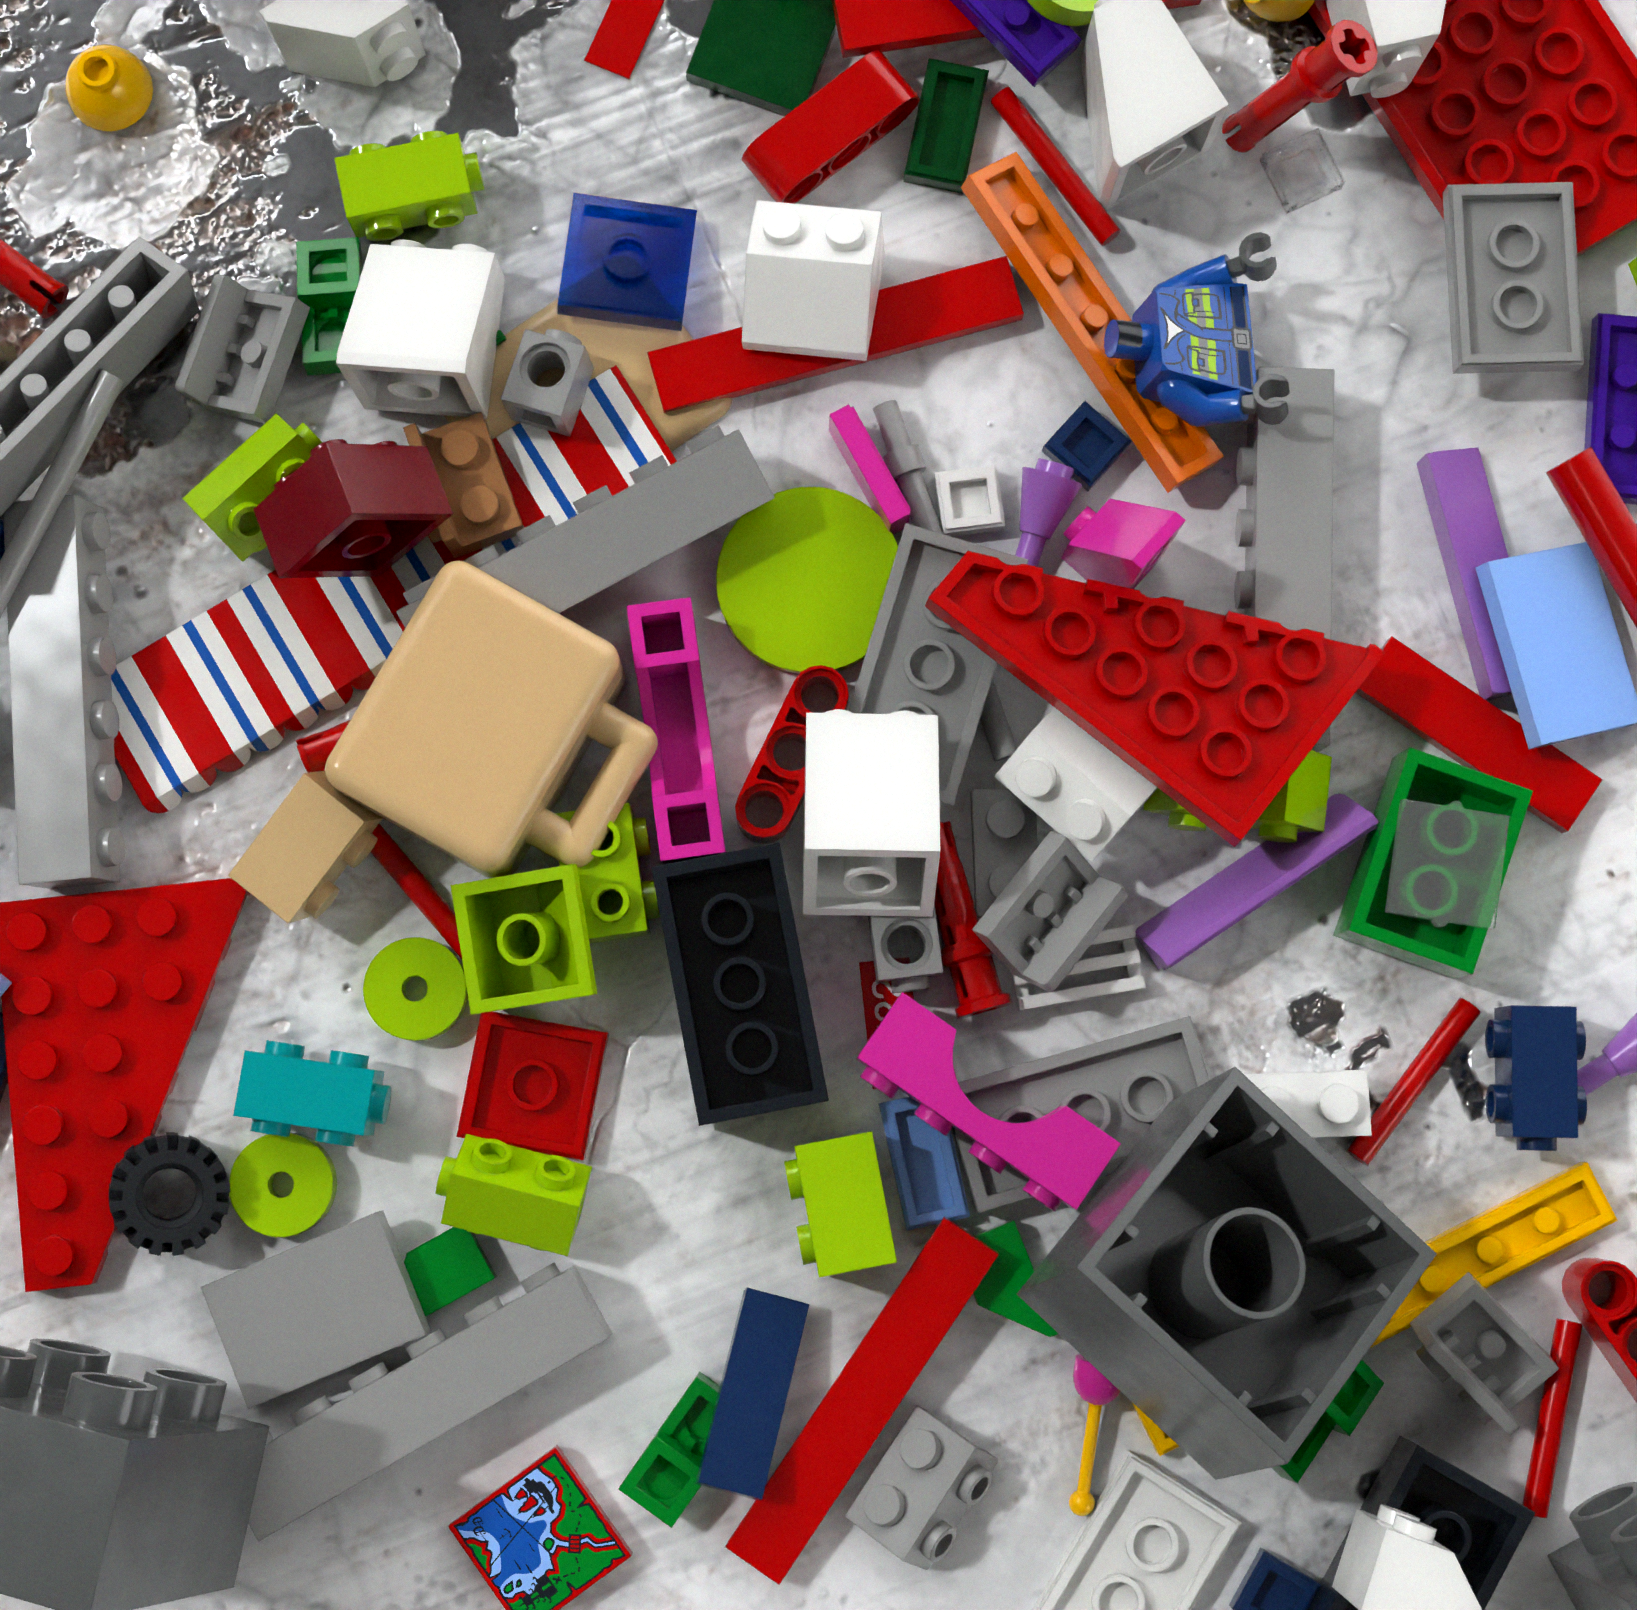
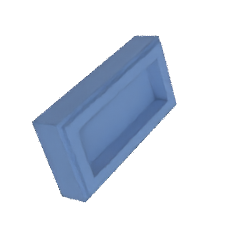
[878,1097,970,1231]

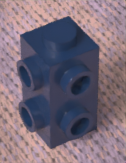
[1485,1005,1587,1151]

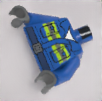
[1104,232,1290,427]

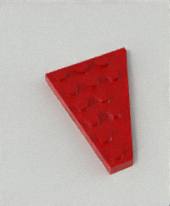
[925,551,1386,847]
[0,878,250,1292]

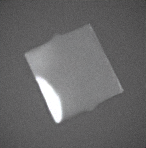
[1385,799,1510,930]

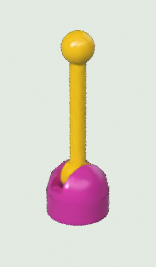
[1069,1354,1120,1516]

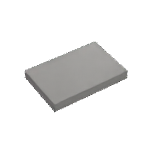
[1443,182,1584,374]
[201,1210,431,1409]

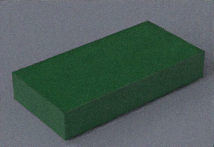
[903,58,989,194]

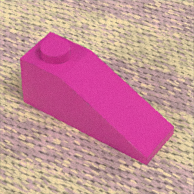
[1061,499,1186,589]

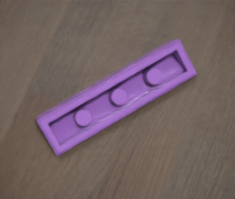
[1416,447,1512,701]
[1135,793,1379,970]

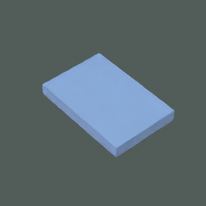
[1475,542,1637,750]

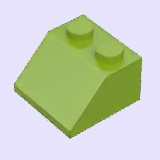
[450,864,597,1015]

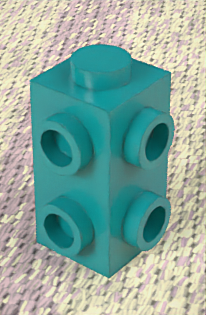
[233,1040,391,1147]

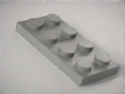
[849,523,1028,805]
[953,1016,1209,1212]

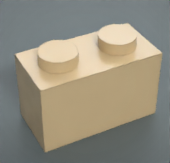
[228,771,383,924]

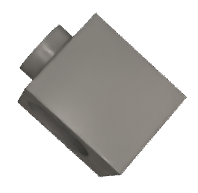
[501,329,594,437]
[868,905,943,993]

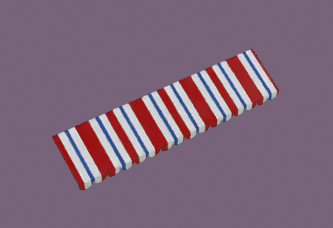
[111,365,677,814]

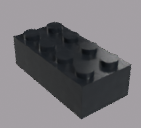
[651,843,829,1126]
[1308,1435,1535,1610]

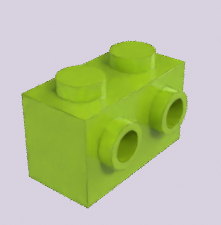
[555,803,660,944]
[784,1131,897,1277]

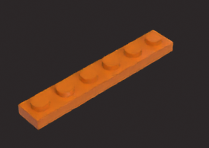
[961,152,1224,493]

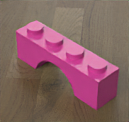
[627,597,726,865]
[856,992,1121,1212]

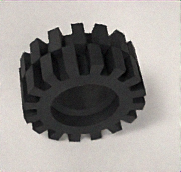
[108,1132,231,1256]

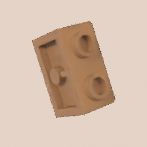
[403,412,524,558]

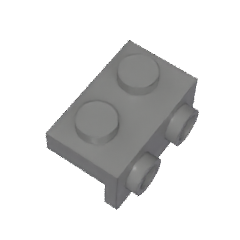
[175,274,310,423]
[972,831,1128,992]
[1410,1272,1560,1436]
[845,1405,998,1570]

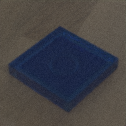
[557,193,697,331]

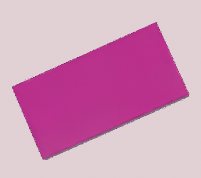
[829,404,911,535]

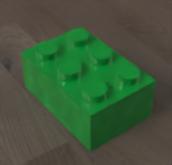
[1333,747,1533,978]

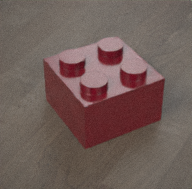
[253,439,453,578]

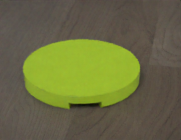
[716,487,898,674]

